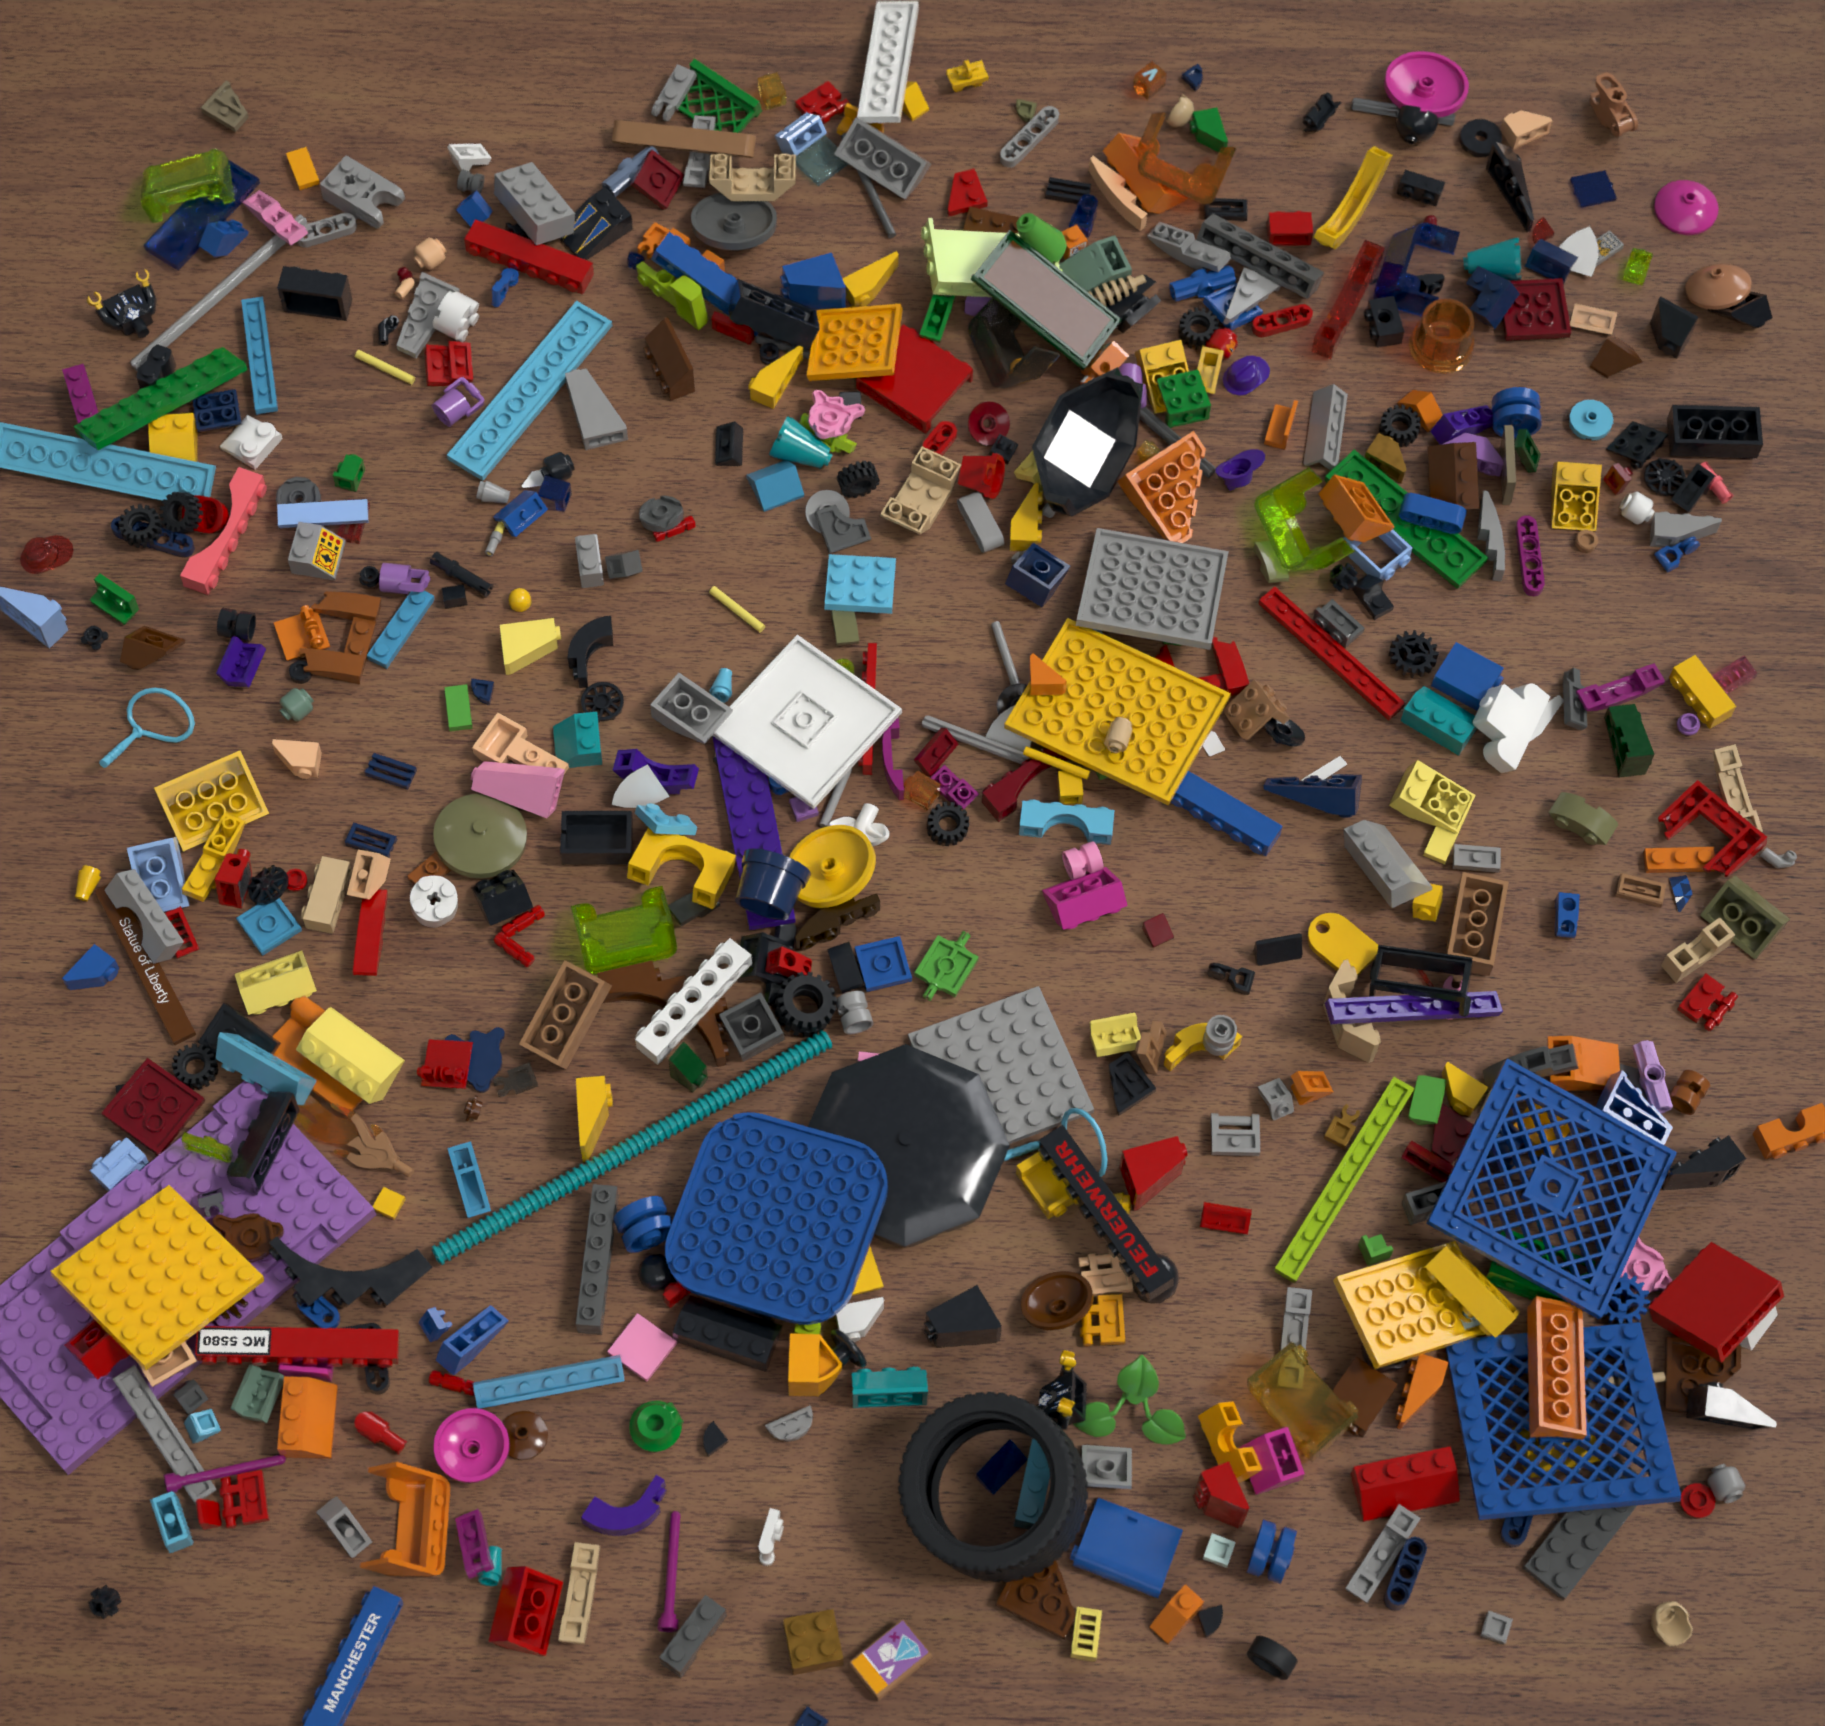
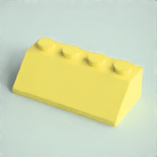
[296,1007,405,1104]

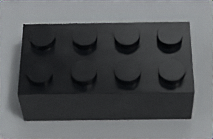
[1667,405,1763,458]

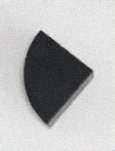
[703,1421,728,1457]
[1197,1604,1223,1638]

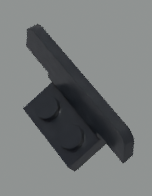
[1106,275,1161,333]
[737,923,796,1007]

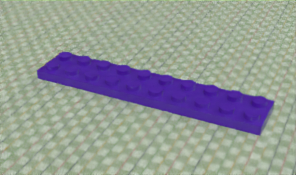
[712,736,796,930]

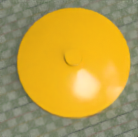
[789,825,876,908]

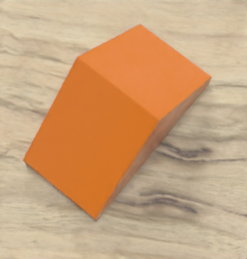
[1397,390,1442,432]
[1029,653,1067,695]

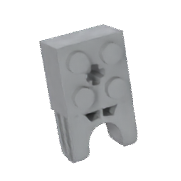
[320,155,405,229]

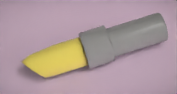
[485,522,505,556]

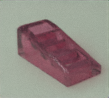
[1713,655,1757,694]

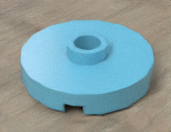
[1569,400,1613,441]

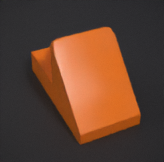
[1291,1071,1334,1105]

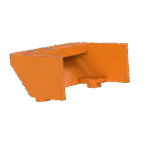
[360,1462,450,1577]

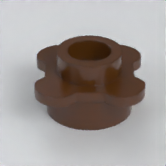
[463,1095,483,1121]

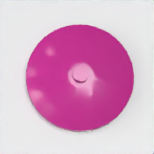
[1384,51,1469,118]

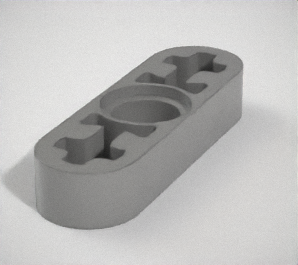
[297,213,357,248]

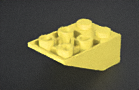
[1389,760,1476,833]

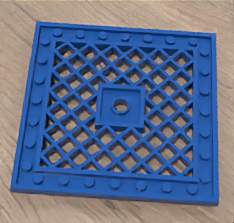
[1426,1059,1677,1319]
[1445,1322,1681,1520]

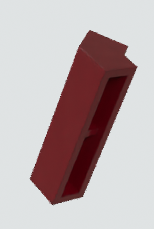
[1401,1141,1453,1183]

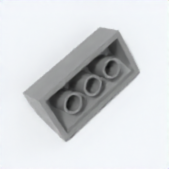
[834,117,931,199]
[1344,820,1432,908]

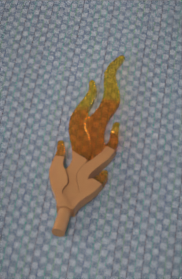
[296,1095,414,1178]

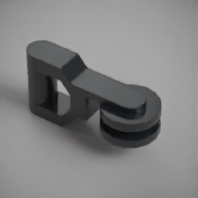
[1207,963,1255,995]

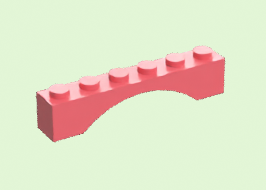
[180,467,267,595]

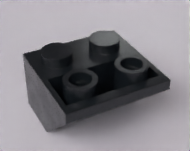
[471,870,534,926]

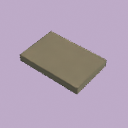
[1500,425,1516,505]

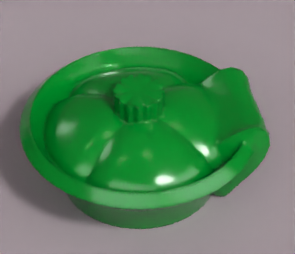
[629,1401,684,1452]

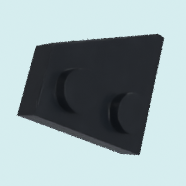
[1108,1052,1156,1116]

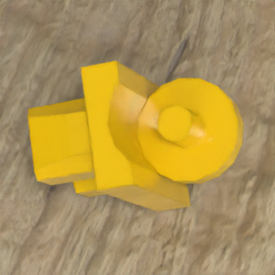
[946,60,989,92]

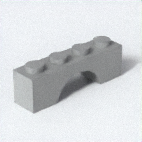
[104,869,184,963]

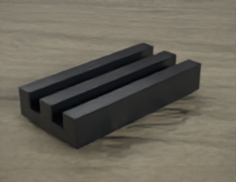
[1045,177,1091,206]
[1204,198,1247,221]

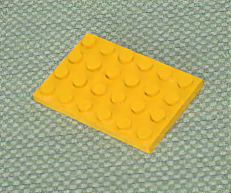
[1333,1241,1485,1369]

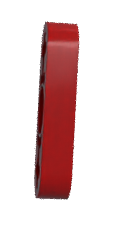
[1252,304,1313,338]

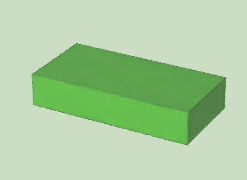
[444,684,473,732]

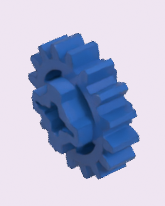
[1602,1272,1650,1324]

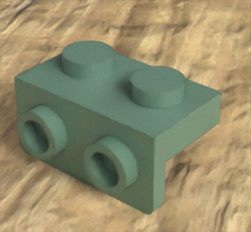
[231,1364,285,1423]

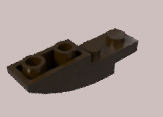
[795,893,880,950]

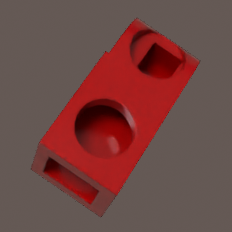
[765,946,812,977]

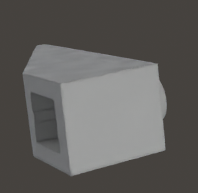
[1650,512,1722,548]

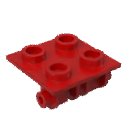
[417,1039,473,1089]

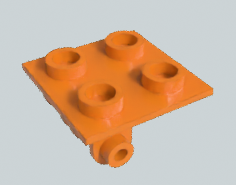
[273,605,330,661]

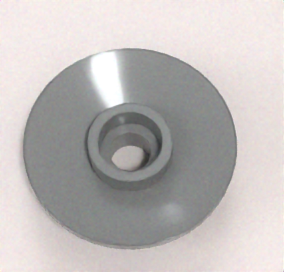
[805,490,850,533]

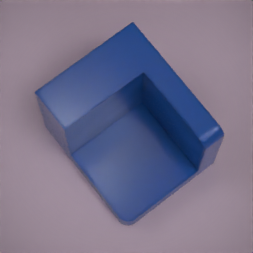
[456,190,493,227]

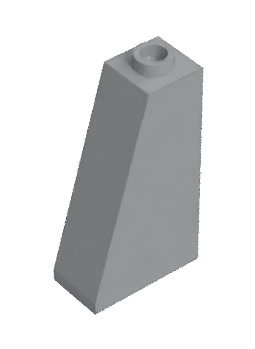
[565,368,628,450]

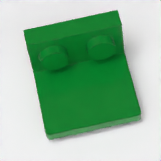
[1157,370,1211,428]

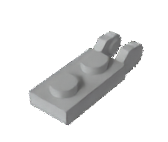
[651,64,697,121]

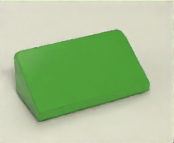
[1408,1075,1447,1125]

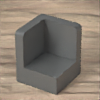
[605,550,643,579]

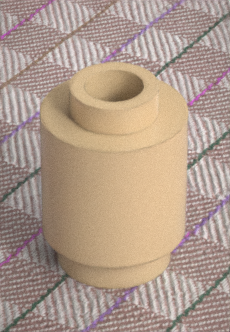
[1104,717,1133,753]

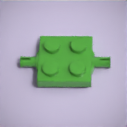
[914,931,979,1001]

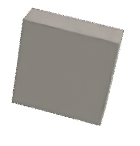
[1480,1610,1513,1645]

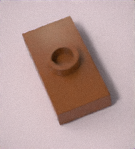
[407,852,451,885]

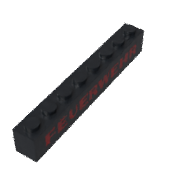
[1038,1125,1174,1301]

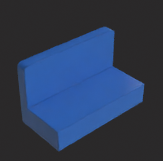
[493,490,548,537]

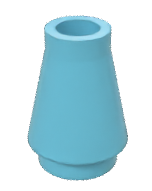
[710,668,732,703]

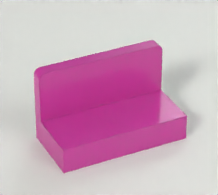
[278,1363,334,1382]

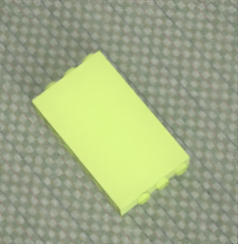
[921,218,1063,297]

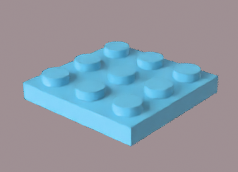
[825,554,896,614]

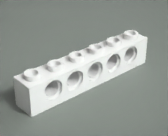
[635,938,752,1065]

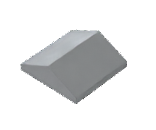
[1081,1445,1132,1489]

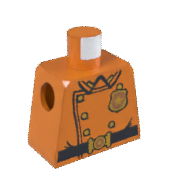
[1080,341,1129,385]

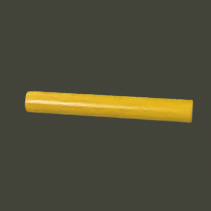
[1023,746,1090,779]

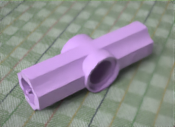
[1632,1040,1673,1114]

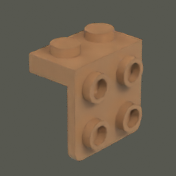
[1223,679,1290,740]

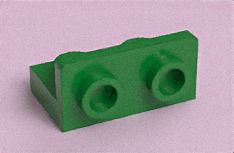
[90,573,139,625]

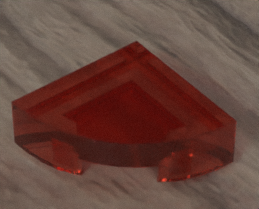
[1532,217,1555,245]

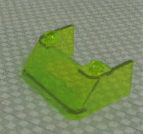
[1254,467,1355,572]

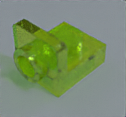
[1622,248,1653,286]

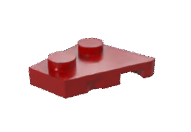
[948,168,988,217]

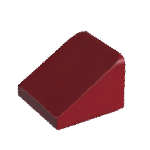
[1142,913,1174,948]

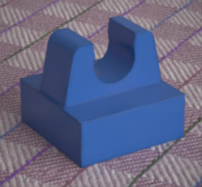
[418,1307,452,1343]

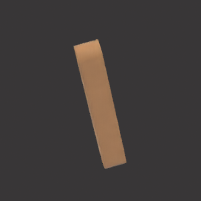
[612,120,756,158]

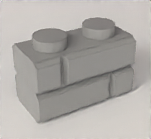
[575,534,604,588]

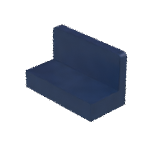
[1525,239,1578,284]

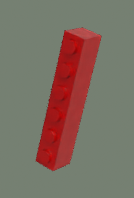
[464,219,594,294]

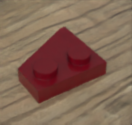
[1431,1103,1473,1164]

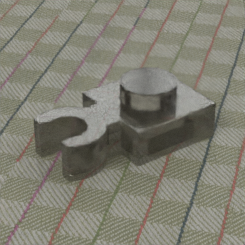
[493,1062,538,1097]

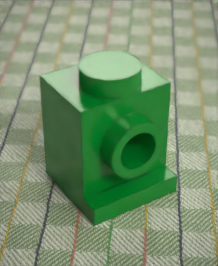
[333,454,365,492]

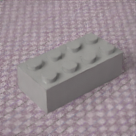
[494,162,575,245]

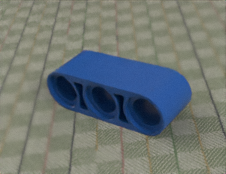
[1399,493,1467,534]

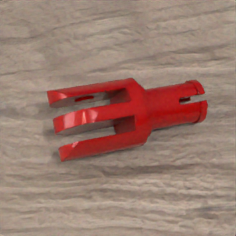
[354,1411,408,1455]

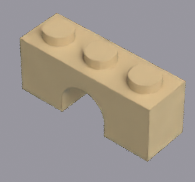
[1661,918,1735,983]

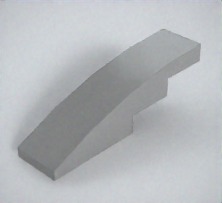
[1477,491,1505,581]

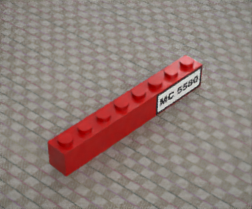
[195,1326,400,1368]

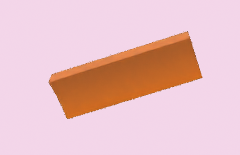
[1527,1296,1587,1440]

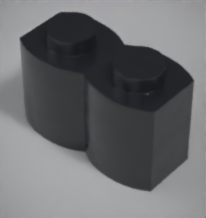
[137,344,176,389]

